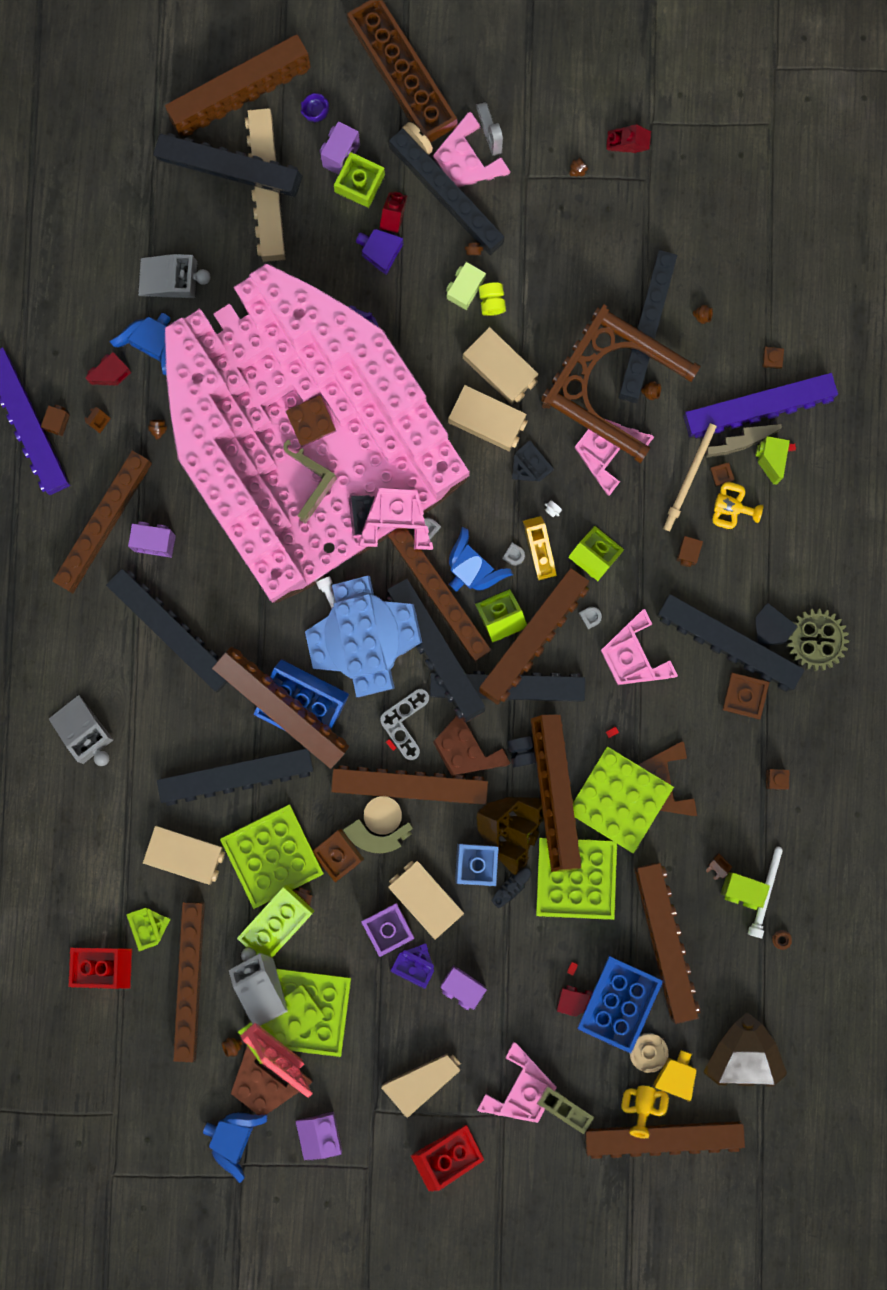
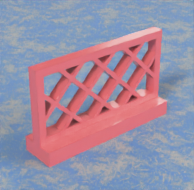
[241,1023,312,1097]

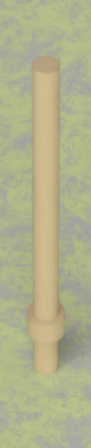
[663,423,717,531]

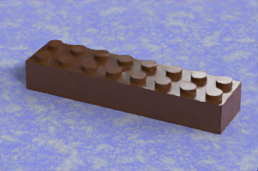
[347,0,457,143]
[164,34,311,138]
[634,863,700,1024]

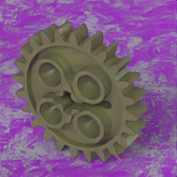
[786,609,849,671]

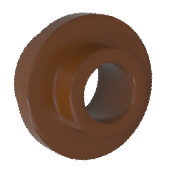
[464,243,483,255]
[772,930,792,950]

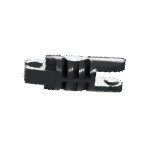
[491,868,532,909]

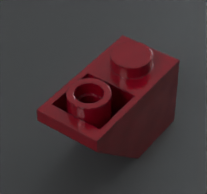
[606,124,651,153]
[380,192,408,233]
[85,352,131,385]
[556,985,593,1016]

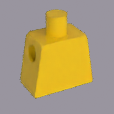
[653,1050,696,1101]

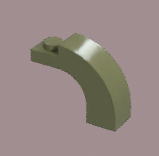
[343,819,413,853]
[537,1086,594,1134]

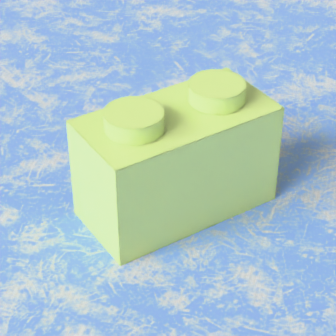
[446,262,486,310]

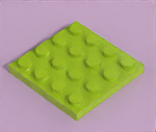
[573,747,674,854]
[220,805,324,909]
[536,838,617,919]
[276,968,351,1057]

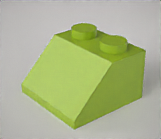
[756,436,790,485]
[569,526,624,581]
[475,589,527,642]

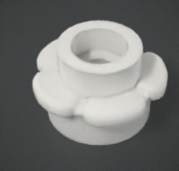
[545,500,562,517]

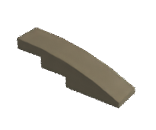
[705,424,782,458]

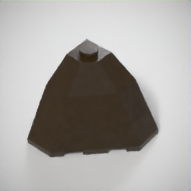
[476,797,544,875]
[703,1012,787,1087]

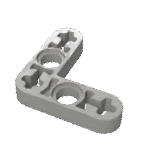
[476,102,503,156]
[380,689,429,760]

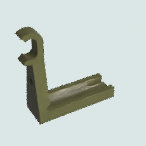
[283,439,337,524]

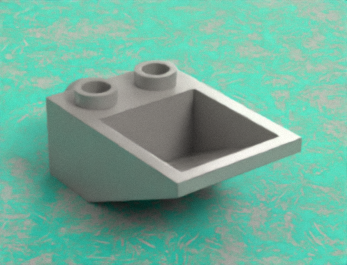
[139,254,211,298]
[49,695,113,766]
[229,948,288,1026]

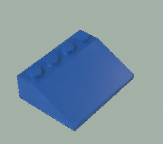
[254,660,349,731]
[577,956,663,1053]

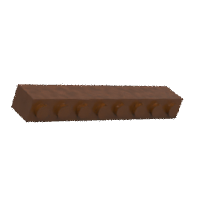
[53,451,152,593]
[388,528,491,662]
[479,568,590,705]
[212,646,349,769]
[531,715,581,872]
[331,766,488,805]
[173,902,205,1062]
[585,1121,745,1159]

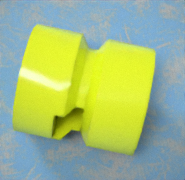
[479,283,506,316]

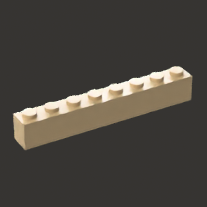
[245,108,285,262]

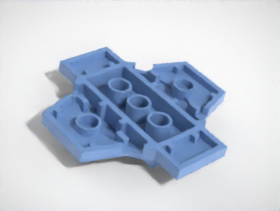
[305,576,422,697]

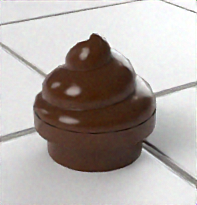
[569,157,589,177]
[692,305,713,324]
[641,381,661,400]
[148,419,167,440]
[221,1037,243,1057]

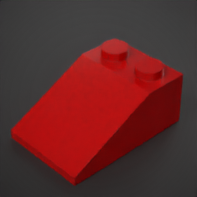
[69,948,132,989]
[411,1125,484,1191]

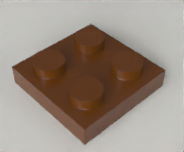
[285,395,336,447]
[722,673,769,720]
[313,829,365,882]

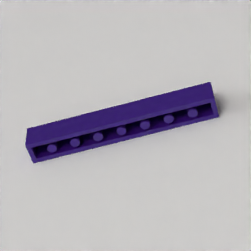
[0,348,70,495]
[683,373,838,439]

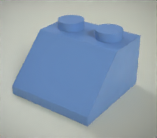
[455,844,498,886]

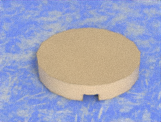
[403,122,433,155]
[364,796,402,835]
[629,1033,669,1073]

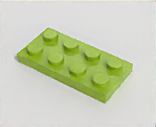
[237,885,314,958]
[238,984,325,1064]

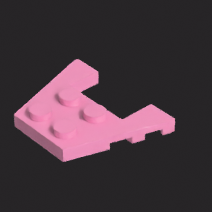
[433,112,510,187]
[575,419,654,496]
[358,488,433,550]
[601,609,678,685]
[477,1042,557,1123]

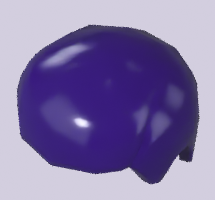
[300,93,329,122]

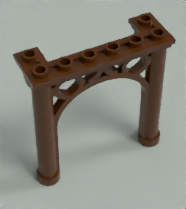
[541,304,701,464]

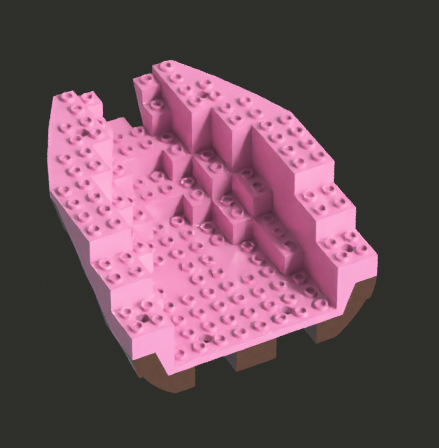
[165,264,469,603]

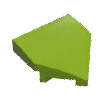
[126,908,171,951]

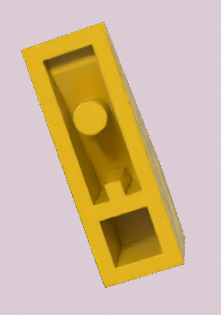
[523,516,557,580]

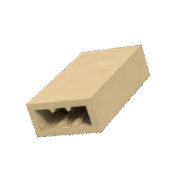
[463,327,539,405]
[448,385,528,452]
[143,826,225,885]
[388,861,464,940]

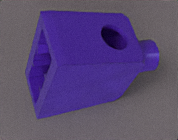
[356,229,403,275]

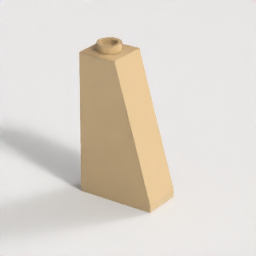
[381,1053,461,1118]

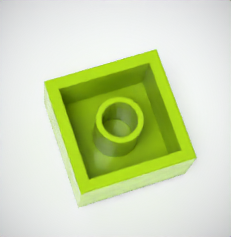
[334,152,385,208]
[720,872,770,910]

